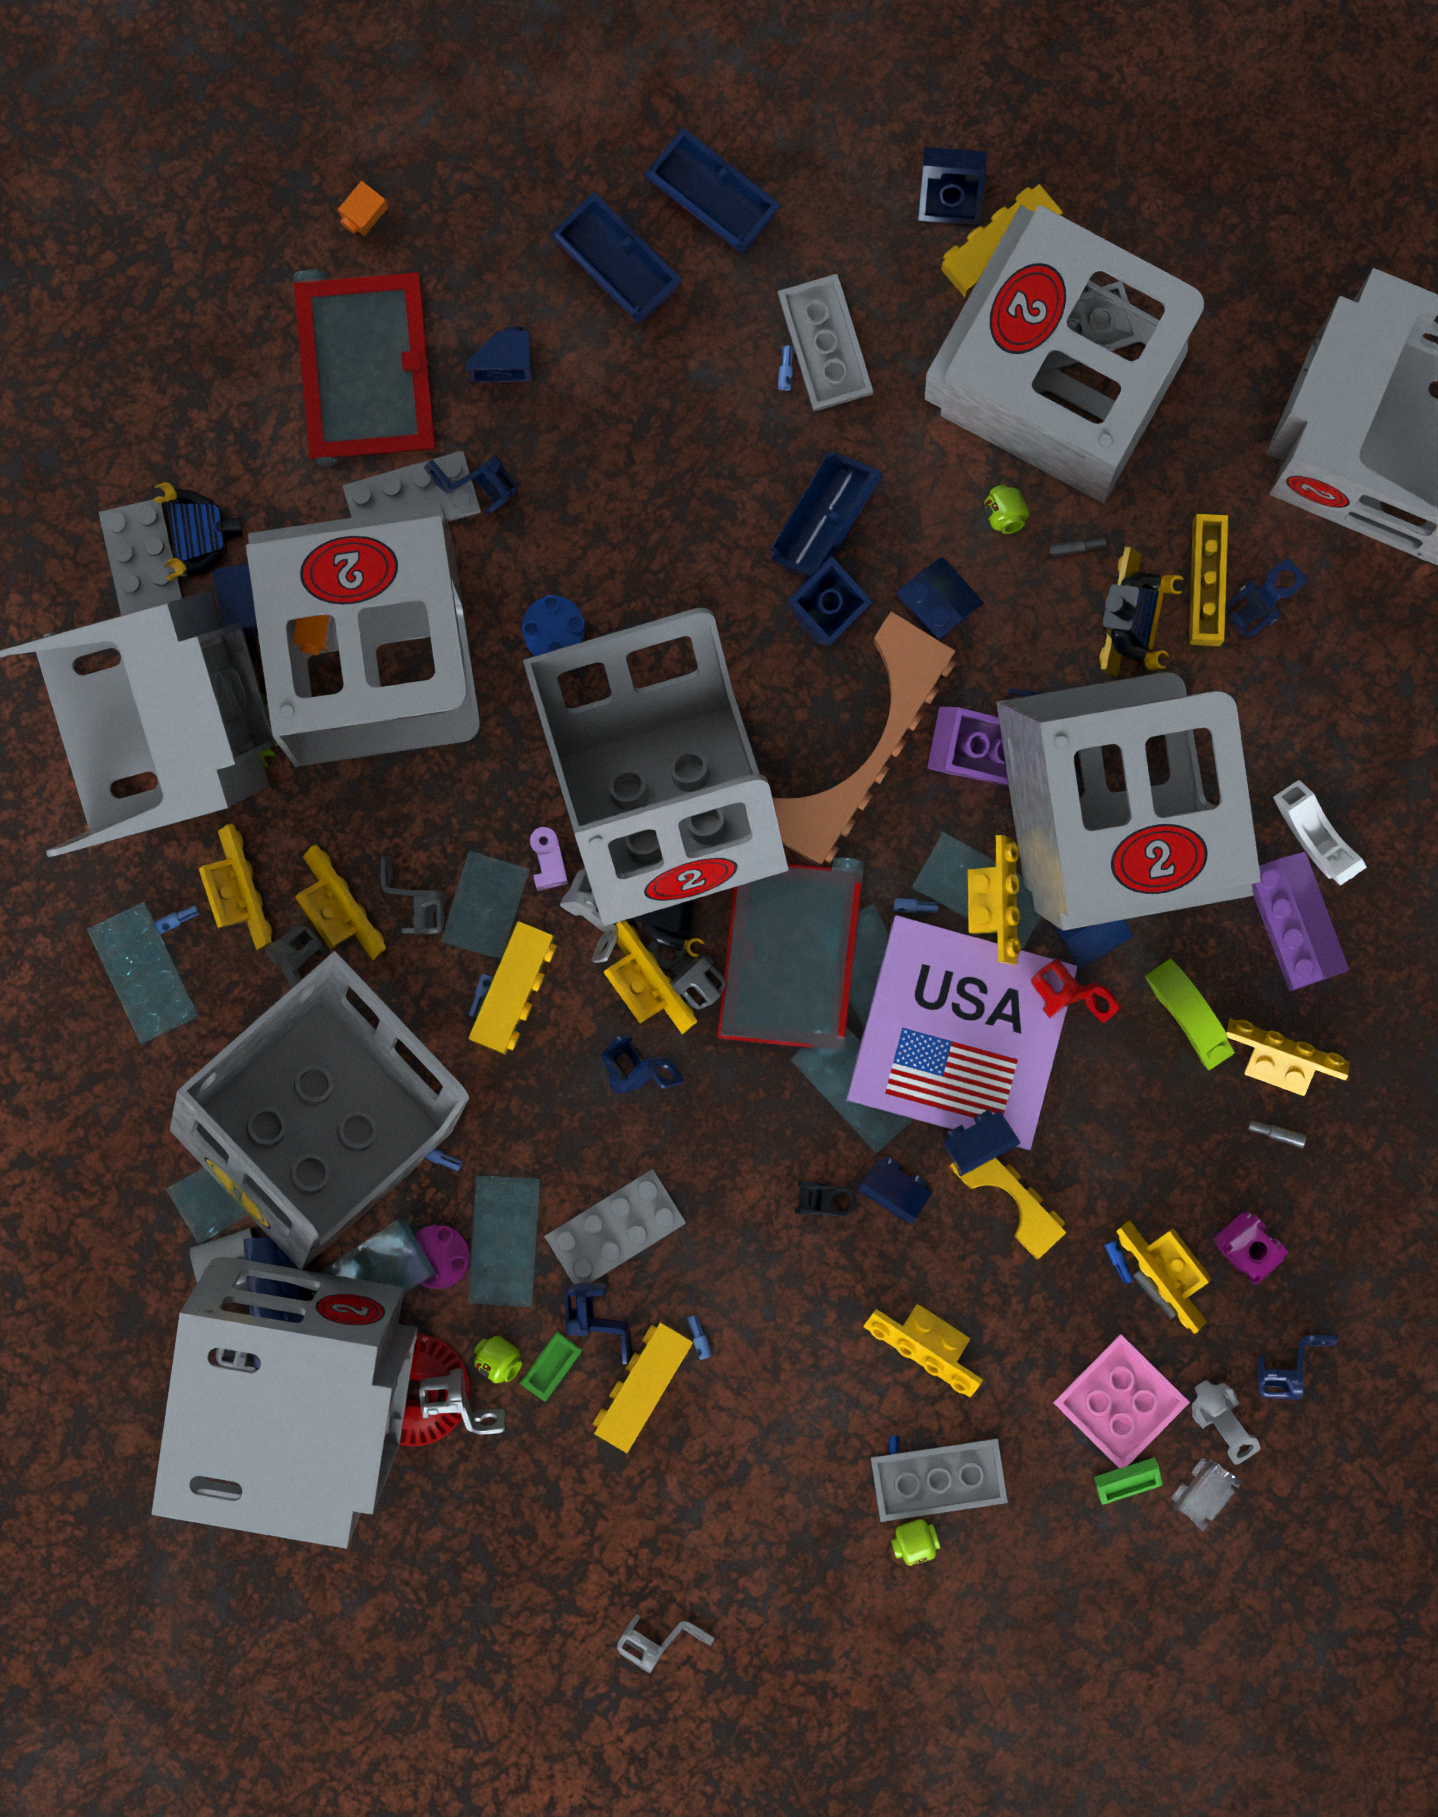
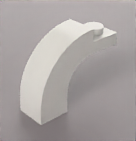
[1273,780,1366,885]

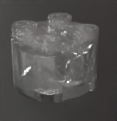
[1171,1457,1243,1532]

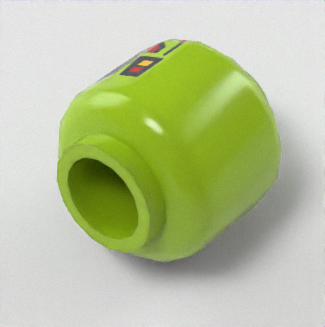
[983,485,1029,534]
[474,1336,522,1383]
[891,1519,940,1566]

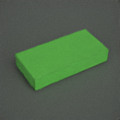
[519,1331,583,1402]
[1094,1457,1163,1505]

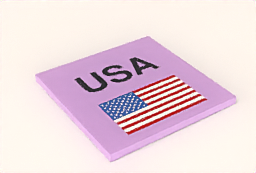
[846,915,1078,1150]

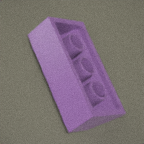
[1252,852,1349,992]

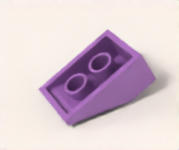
[927,707,1009,786]

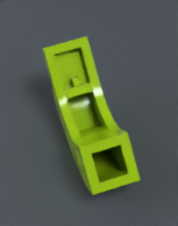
[1145,958,1235,1071]

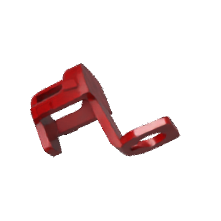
[1031,958,1121,1023]

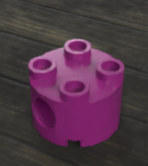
[1213,1211,1288,1286]
[405,1225,472,1289]

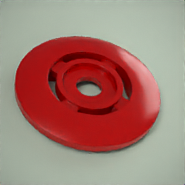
[400,1334,470,1446]

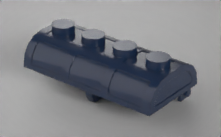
[644,127,780,254]
[549,192,682,324]
[769,452,883,580]
[243,1237,307,1368]

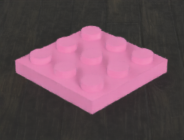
[1053,1334,1190,1469]

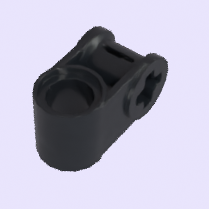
[795,1181,857,1217]

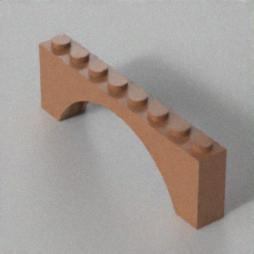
[773,611,957,867]

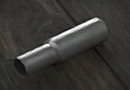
[1048,537,1107,558]
[1248,1120,1307,1148]
[1133,1269,1178,1319]

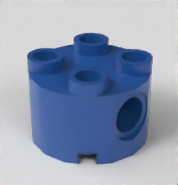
[522,595,586,656]

